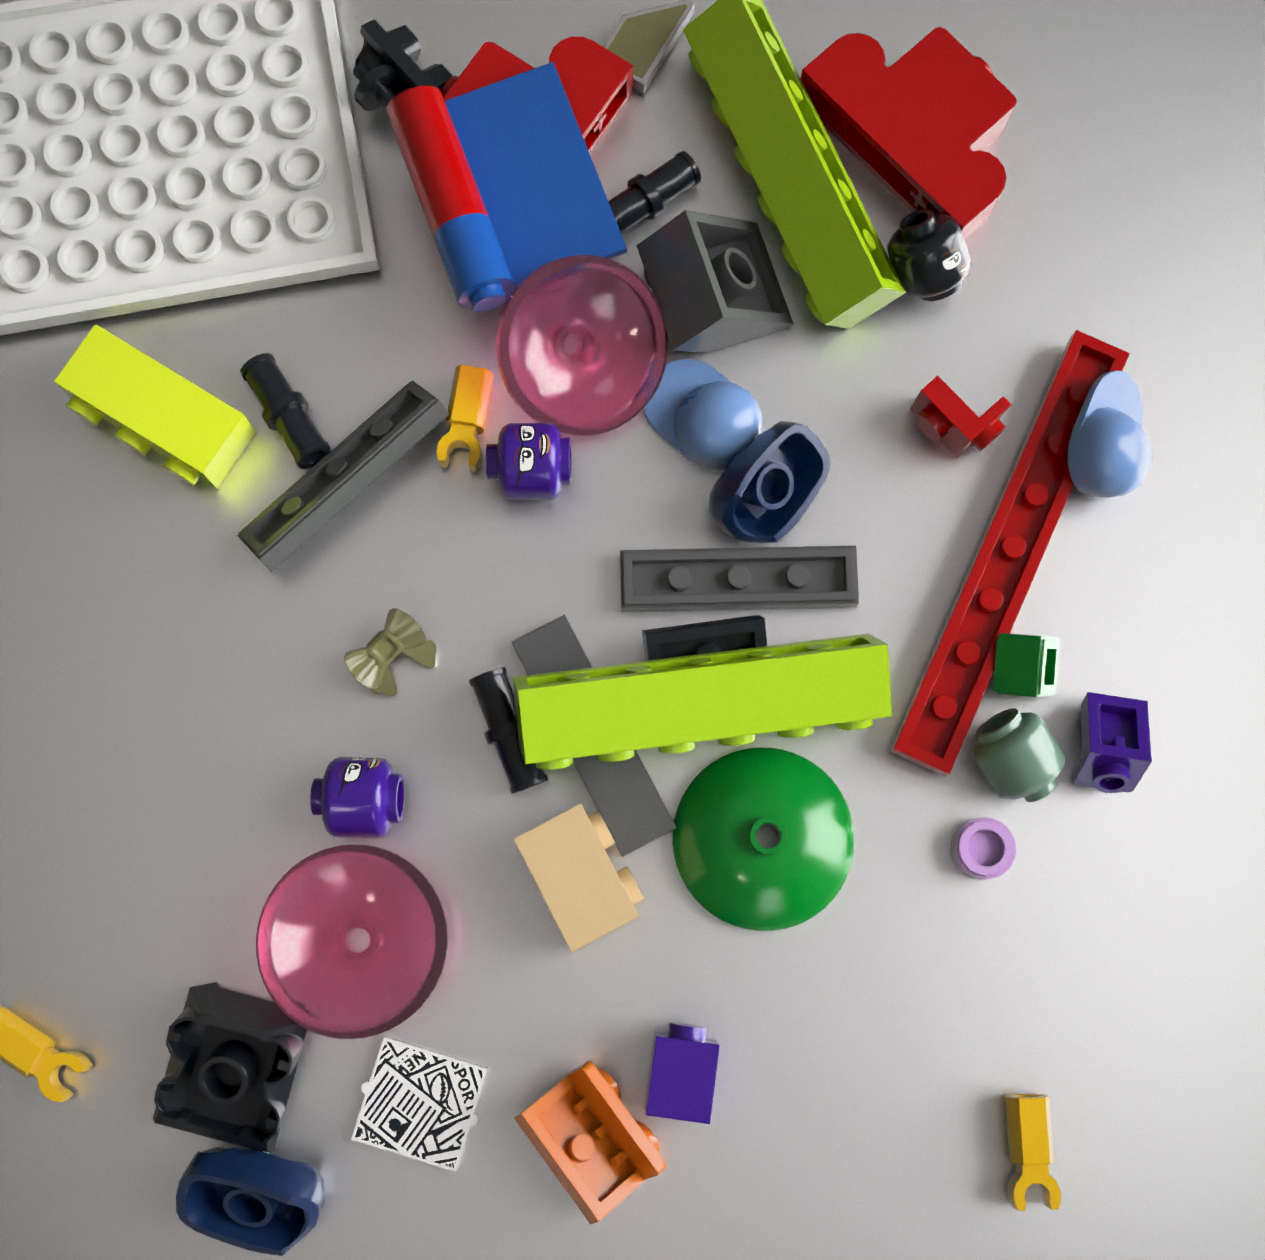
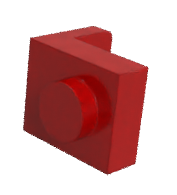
[910,375,1012,458]

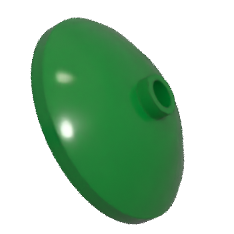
[672,747,855,931]

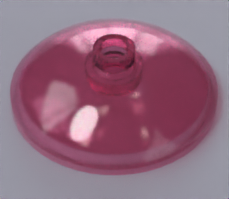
[496,255,668,436]
[256,845,449,1039]

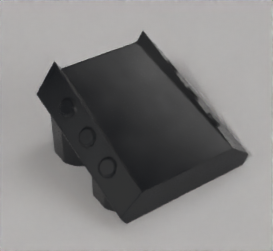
[153,982,310,1152]

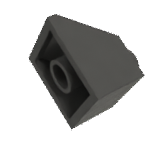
[636,210,794,353]

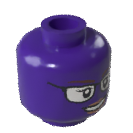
[486,423,572,500]
[310,757,405,838]

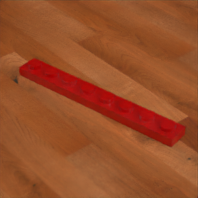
[890,330,1130,777]

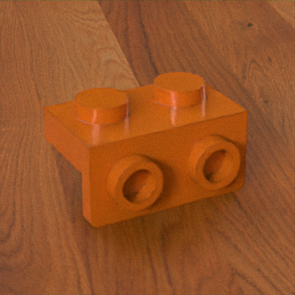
[514,1061,667,1224]

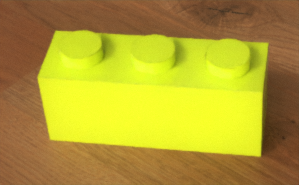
[54,324,257,489]

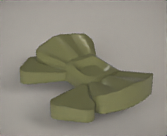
[344,608,436,696]

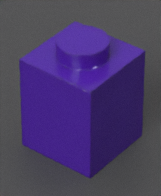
[644,1022,720,1124]

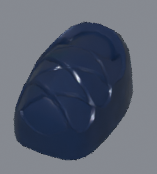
[708,421,830,543]
[176,1147,325,1256]

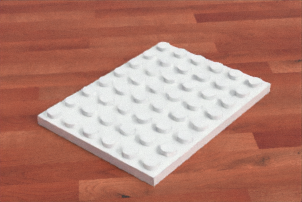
[0,0,380,336]

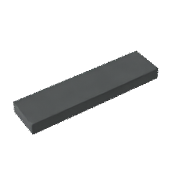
[237,380,449,573]
[620,545,859,612]
[511,615,677,857]

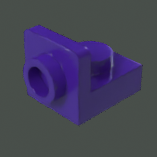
[1073,692,1152,793]

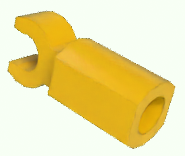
[436,365,494,473]
[0,1006,92,1103]
[1005,1093,1061,1211]

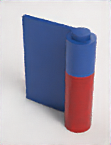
[386,62,627,312]

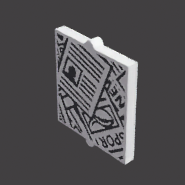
[351,1036,488,1172]

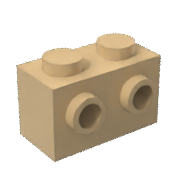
[514,804,644,953]

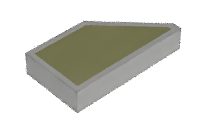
[603,0,695,95]

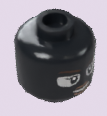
[887,209,972,301]

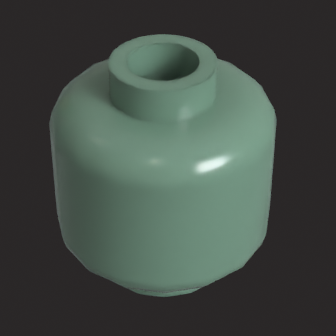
[972,708,1066,802]

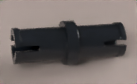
[608,151,701,234]
[240,353,331,469]
[469,667,548,794]

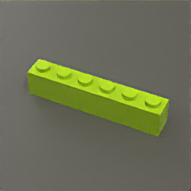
[682,0,906,329]
[512,634,892,770]

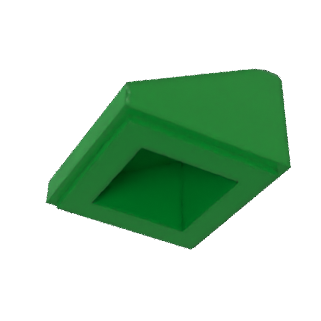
[993,633,1060,697]

